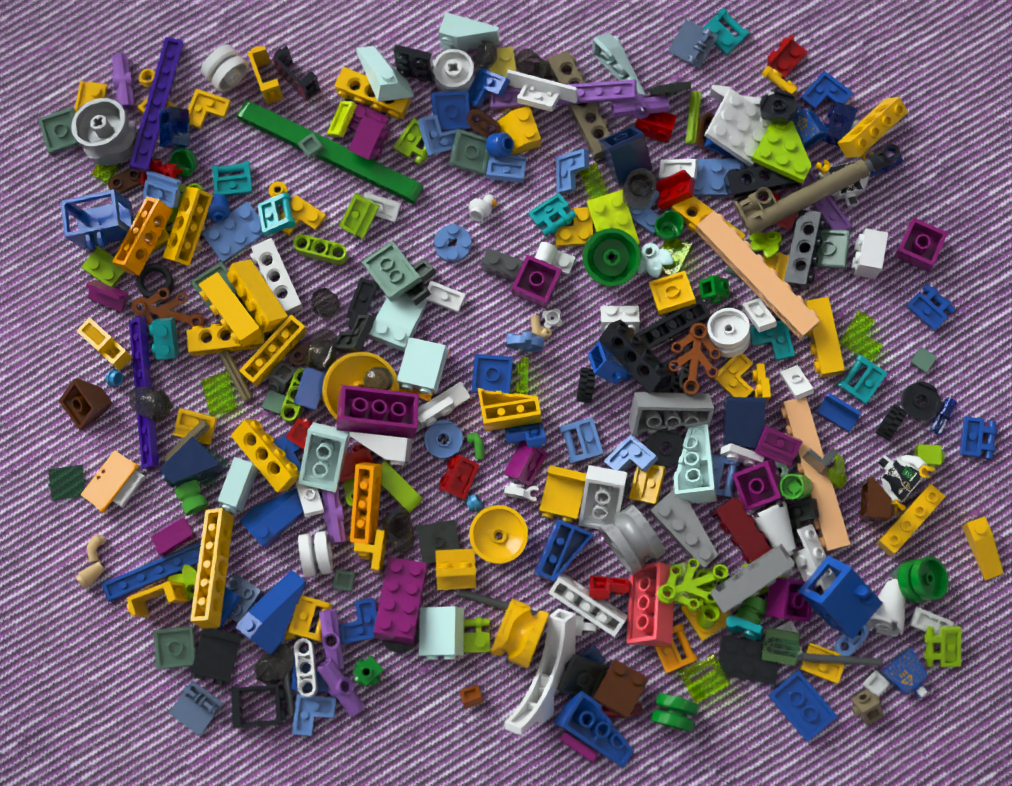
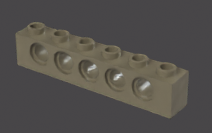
[547,50,612,160]

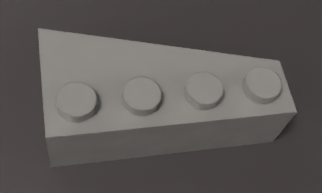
[628,392,714,437]
[649,488,718,569]
[710,544,795,613]

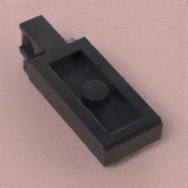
[347,278,378,330]

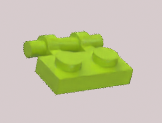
[393,118,428,166]
[463,617,490,653]
[924,626,962,667]

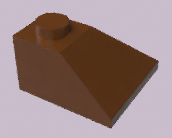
[58,378,112,431]
[860,477,895,522]

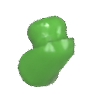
[467,432,485,459]

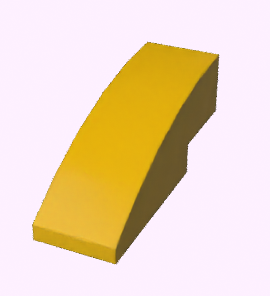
[77,318,133,371]

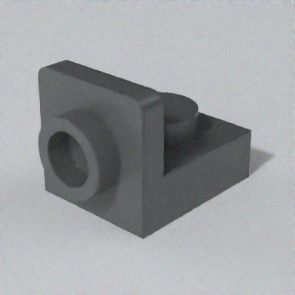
[268,361,297,395]

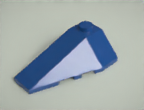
[239,488,323,549]

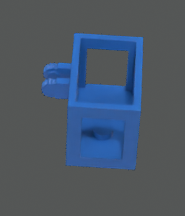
[60,189,134,250]
[798,556,883,639]

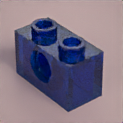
[822,102,858,147]
[159,106,190,149]

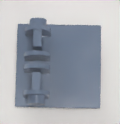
[668,19,718,69]
[226,573,262,623]
[168,680,224,736]

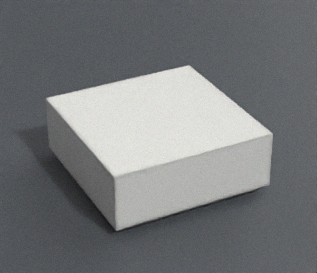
[862,670,890,697]

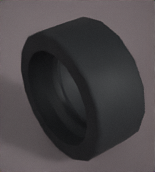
[136,263,174,300]

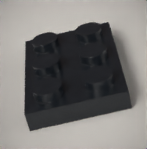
[393,44,434,82]
[716,635,781,685]

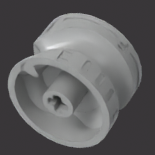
[71,98,138,166]
[599,505,666,576]

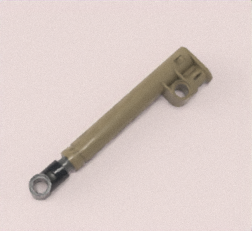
[733,144,900,235]

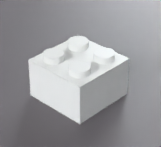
[851,228,888,279]

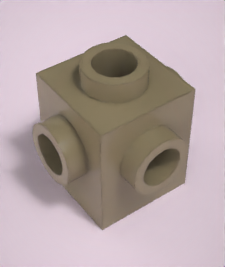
[851,689,884,726]

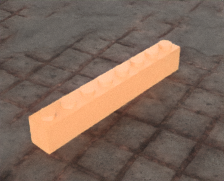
[695,211,820,340]
[780,397,850,553]

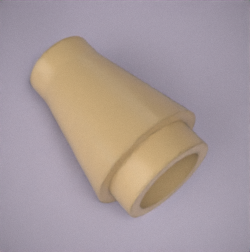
[75,562,105,589]

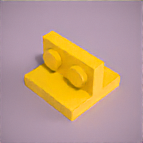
[649,271,696,315]
[354,530,387,574]
[435,548,476,590]

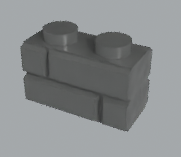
[481,248,523,282]

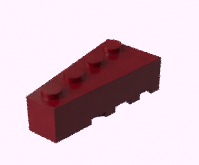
[710,497,773,565]

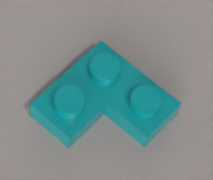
[750,320,795,361]

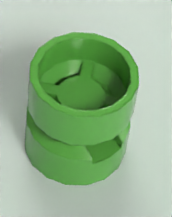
[780,474,813,500]
[174,480,209,516]
[735,596,767,625]

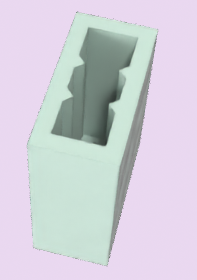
[397,337,449,395]
[218,457,258,514]
[419,607,464,660]

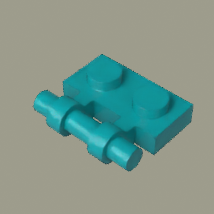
[528,193,577,237]

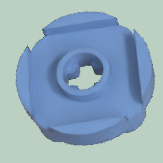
[434,223,472,262]
[506,332,544,352]
[424,420,463,459]

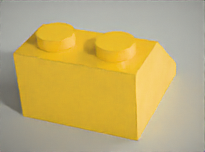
[497,106,541,155]

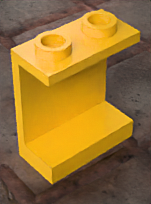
[247,46,284,105]
[539,465,587,523]
[127,581,189,618]

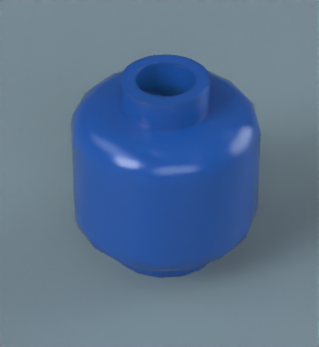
[486,132,514,158]
[207,194,230,222]

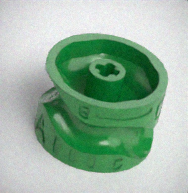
[582,228,641,286]

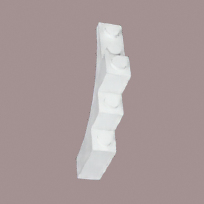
[504,609,576,735]

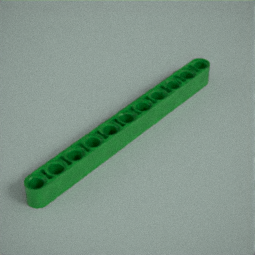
[236,100,424,204]

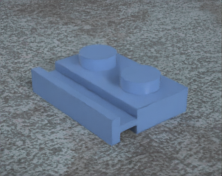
[486,155,527,183]
[143,171,182,208]

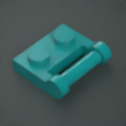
[702,7,750,56]
[212,161,253,197]
[257,193,296,237]
[837,355,888,405]
[726,615,764,641]

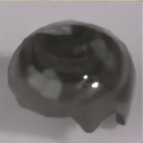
[475,40,498,69]
[311,288,340,319]
[363,367,394,391]

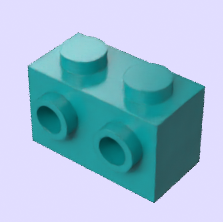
[149,317,180,360]

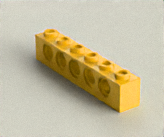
[190,508,234,629]

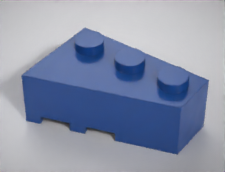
[533,519,595,582]

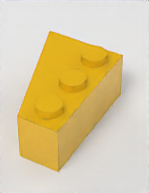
[478,388,542,432]

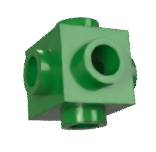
[699,275,730,304]
[353,655,385,687]

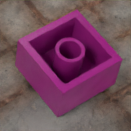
[348,115,391,160]
[894,217,948,272]
[511,255,562,309]
[732,460,785,511]
[766,578,815,622]

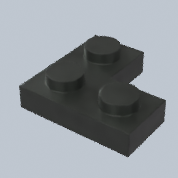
[405,258,437,305]
[333,315,375,352]
[779,498,820,544]

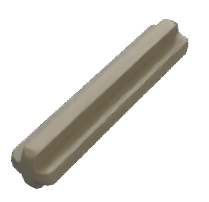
[220,350,253,402]
[164,420,210,461]

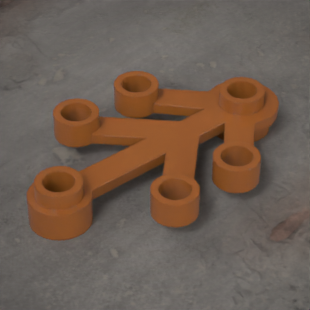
[132,287,205,338]
[668,323,721,396]

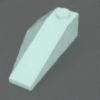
[592,32,646,97]
[356,46,414,102]
[674,424,717,504]

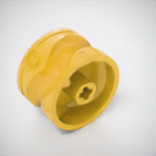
[491,599,550,669]

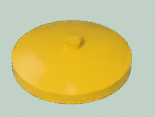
[322,352,400,420]

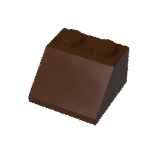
[593,659,649,719]

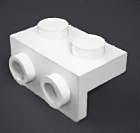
[601,306,640,335]

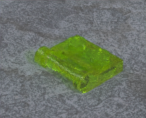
[679,653,731,703]

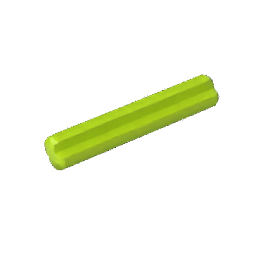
[686,91,702,145]

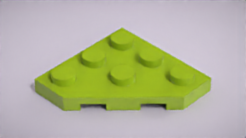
[751,121,812,184]

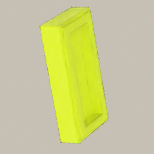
[327,101,357,138]

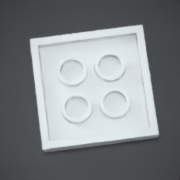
[704,89,771,166]

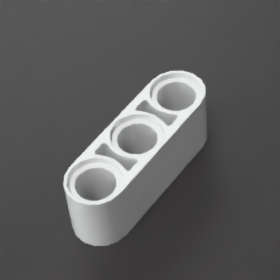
[294,639,318,698]

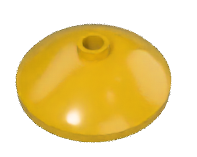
[469,505,528,564]

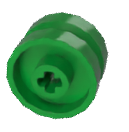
[897,557,949,603]
[651,693,700,733]

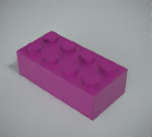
[336,385,418,439]
[374,557,427,645]

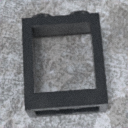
[231,684,286,729]

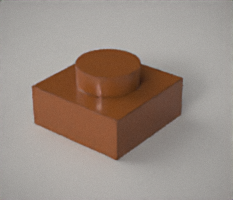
[459,684,484,709]

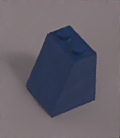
[599,126,653,185]
[723,397,766,452]
[159,436,226,488]

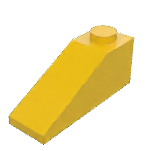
[962,516,1004,581]

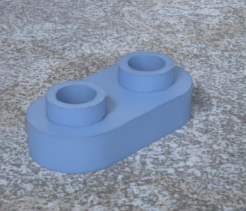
[834,625,869,656]

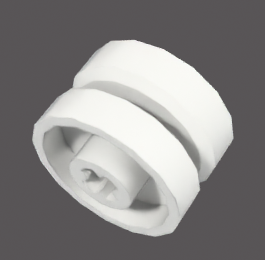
[201,44,249,93]
[433,49,474,92]
[707,308,750,358]
[298,531,333,578]

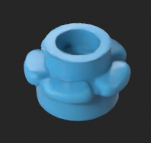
[105,368,123,387]
[466,494,483,512]

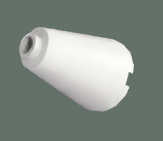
[752,501,796,555]
[865,579,906,637]

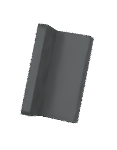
[802,448,839,473]

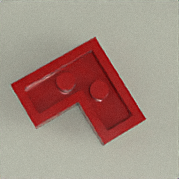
[589,575,629,600]

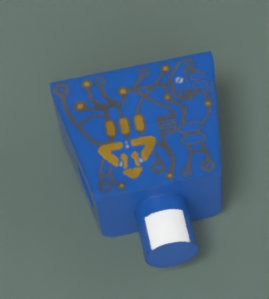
[790,105,830,151]
[588,341,632,384]
[879,648,928,699]

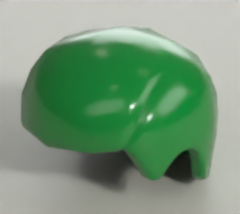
[170,148,198,178]
[655,211,684,241]

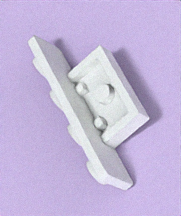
[507,70,578,112]
[416,382,470,432]
[792,524,836,592]

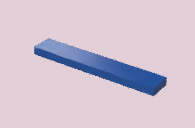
[102,541,201,602]

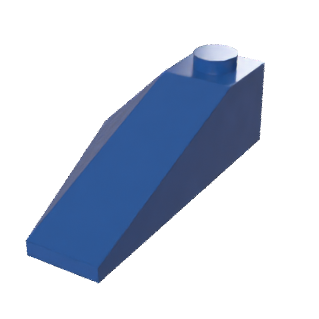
[235,570,306,656]
[553,691,634,768]

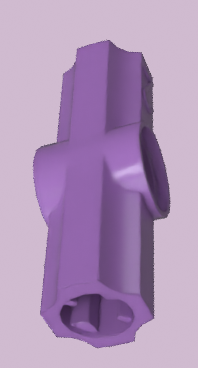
[111,53,135,111]
[611,94,669,119]
[321,487,347,545]
[319,609,345,669]
[317,658,365,717]

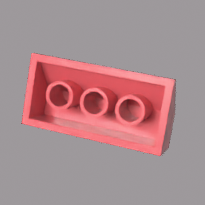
[626,562,676,647]

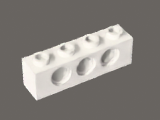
[250,238,304,316]
[549,572,628,637]

